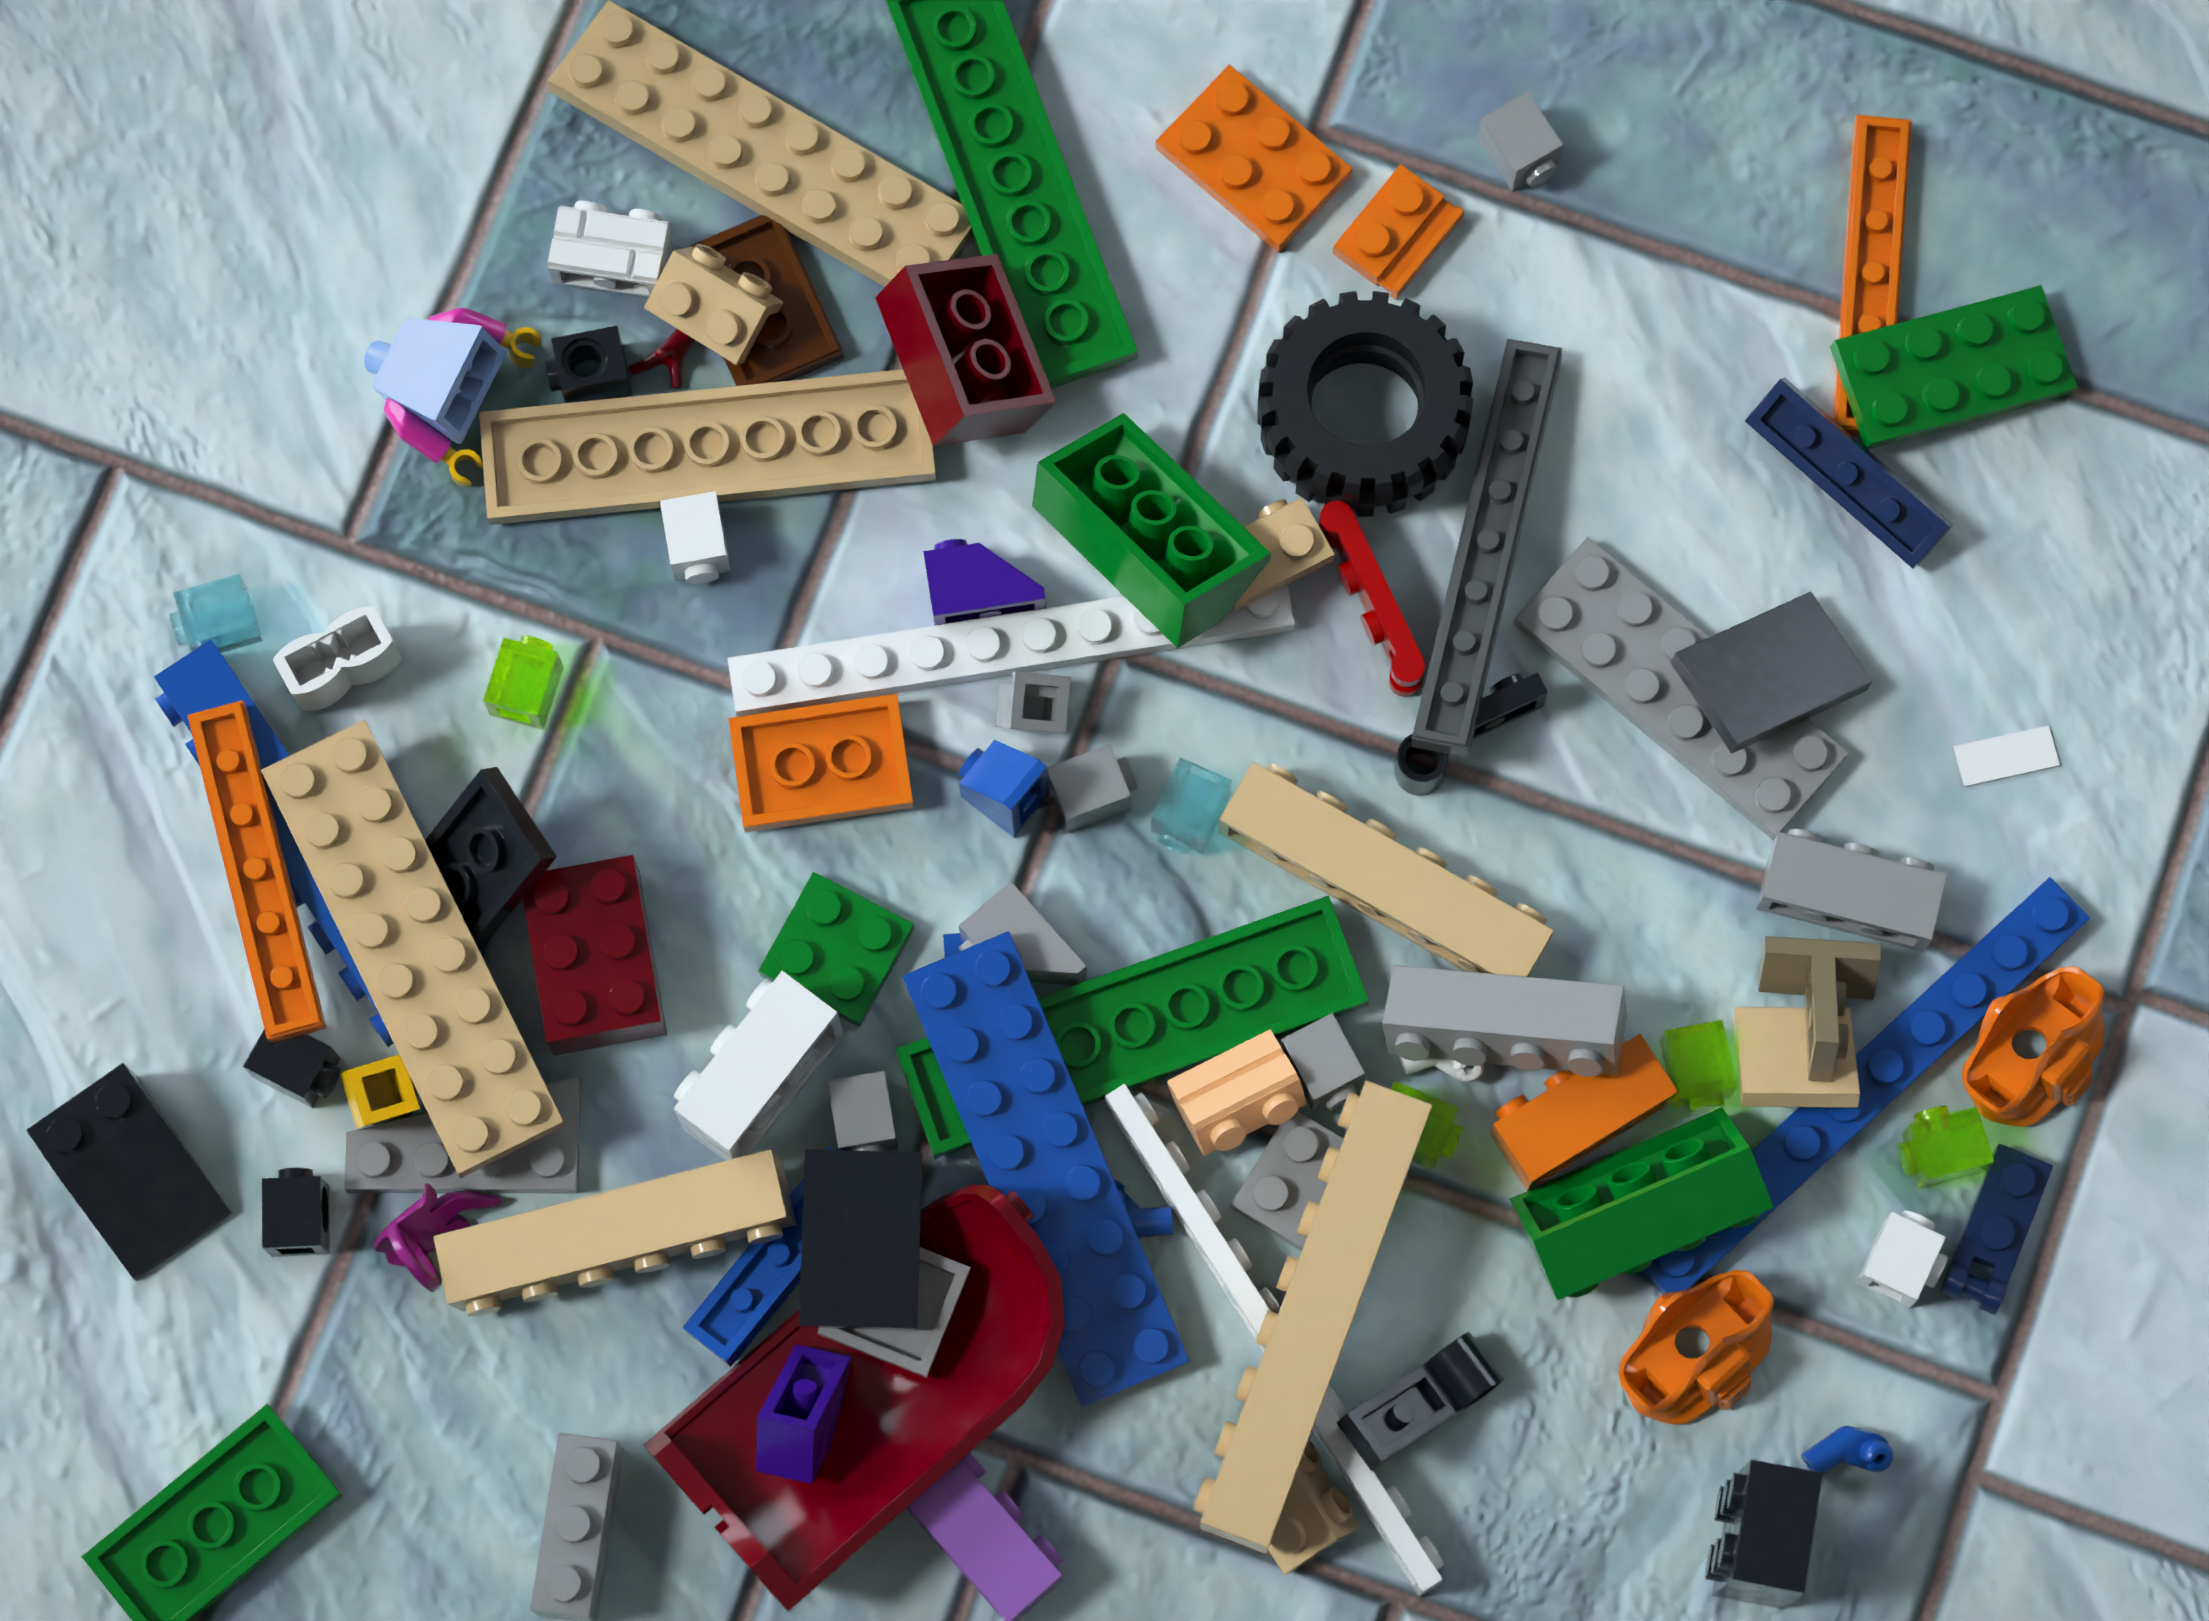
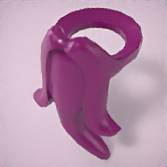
[374,1183,501,1292]

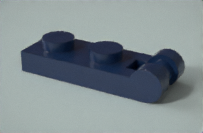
[1940,1143,2053,1315]

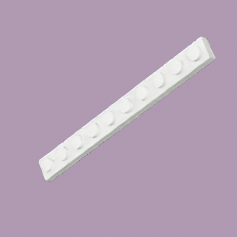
[727,585,1295,717]
[1105,1084,1444,1597]

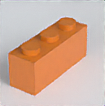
[1490,1034,1678,1191]

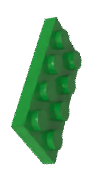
[1830,285,2078,450]
[81,1404,343,1621]

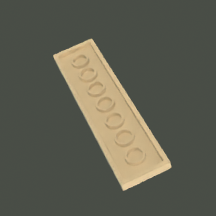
[548,0,972,287]
[479,369,936,525]
[261,719,566,1178]

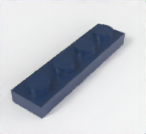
[1745,377,1954,569]

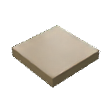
[1733,1007,1860,1107]

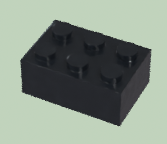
[1705,1459,1823,1609]

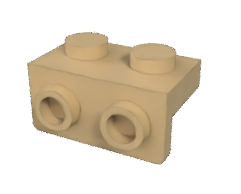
[644,244,783,365]
[1232,497,1335,612]
[1268,1440,1359,1575]

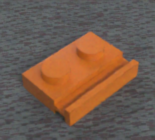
[1332,164,1464,300]

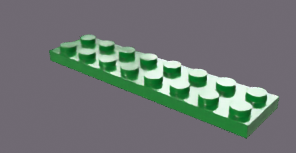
[885,0,1138,389]
[895,895,1369,1160]

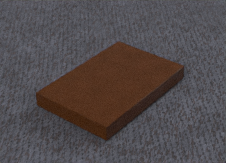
[688,215,844,386]

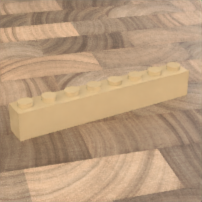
[1193,1080,1432,1554]

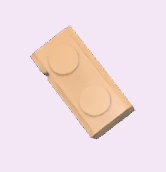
[1167,1029,1307,1156]

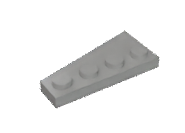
[344,1076,582,1194]

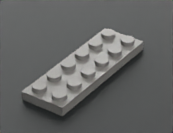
[1513,537,1849,841]

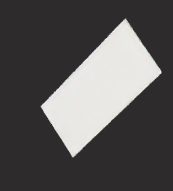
[1953,725,2060,787]

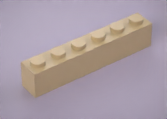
[1218,761,1554,977]
[433,1149,796,1316]

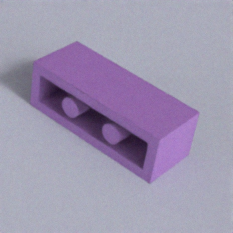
[906,1452,1064,1621]

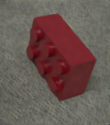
[875,254,1056,447]
[523,855,667,1056]

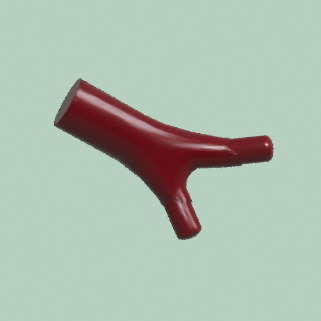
[629,328,696,389]

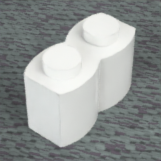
[273,606,402,712]

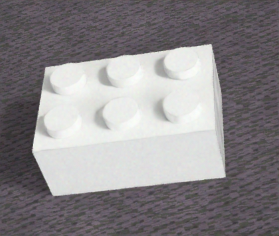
[673,971,844,1161]

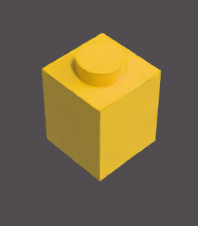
[339,1054,420,1130]

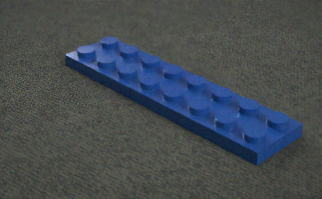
[902,931,1190,1407]

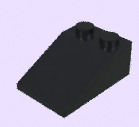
[26,1063,232,1281]

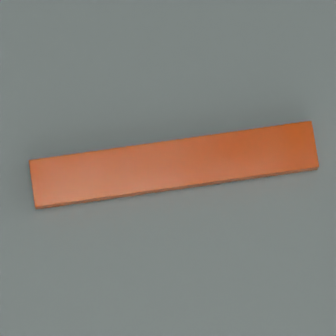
[1832,115,1912,437]
[187,700,327,1044]

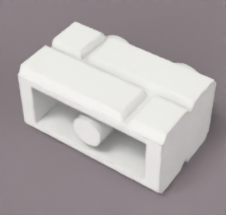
[547,201,673,298]

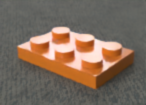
[1156,64,1353,253]
[728,693,914,833]

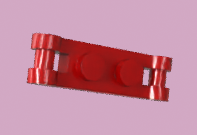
[1319,500,1425,697]

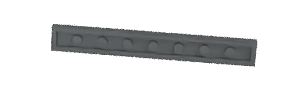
[1412,338,1562,758]

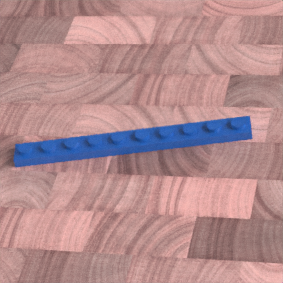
[1641,877,2090,1294]

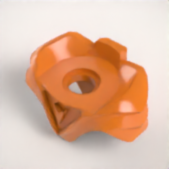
[1962,966,2105,1127]
[1618,1270,1774,1425]

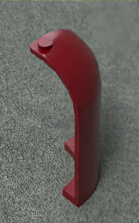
[644,1185,1065,1612]

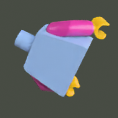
[364,307,542,487]

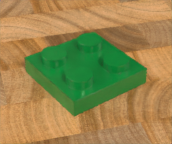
[758,872,915,1027]

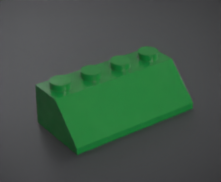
[1032,413,1271,648]
[1510,1107,1774,1301]

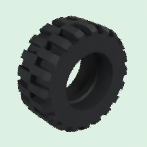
[1257,291,1474,517]

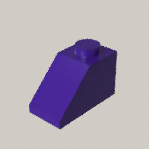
[923,539,1046,625]
[756,1344,851,1484]

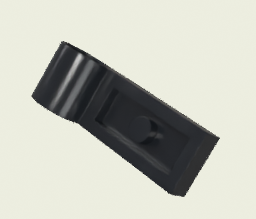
[1394,672,1548,796]
[1337,1332,1504,1471]

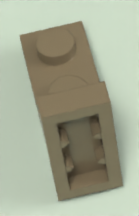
[1758,936,1881,1082]

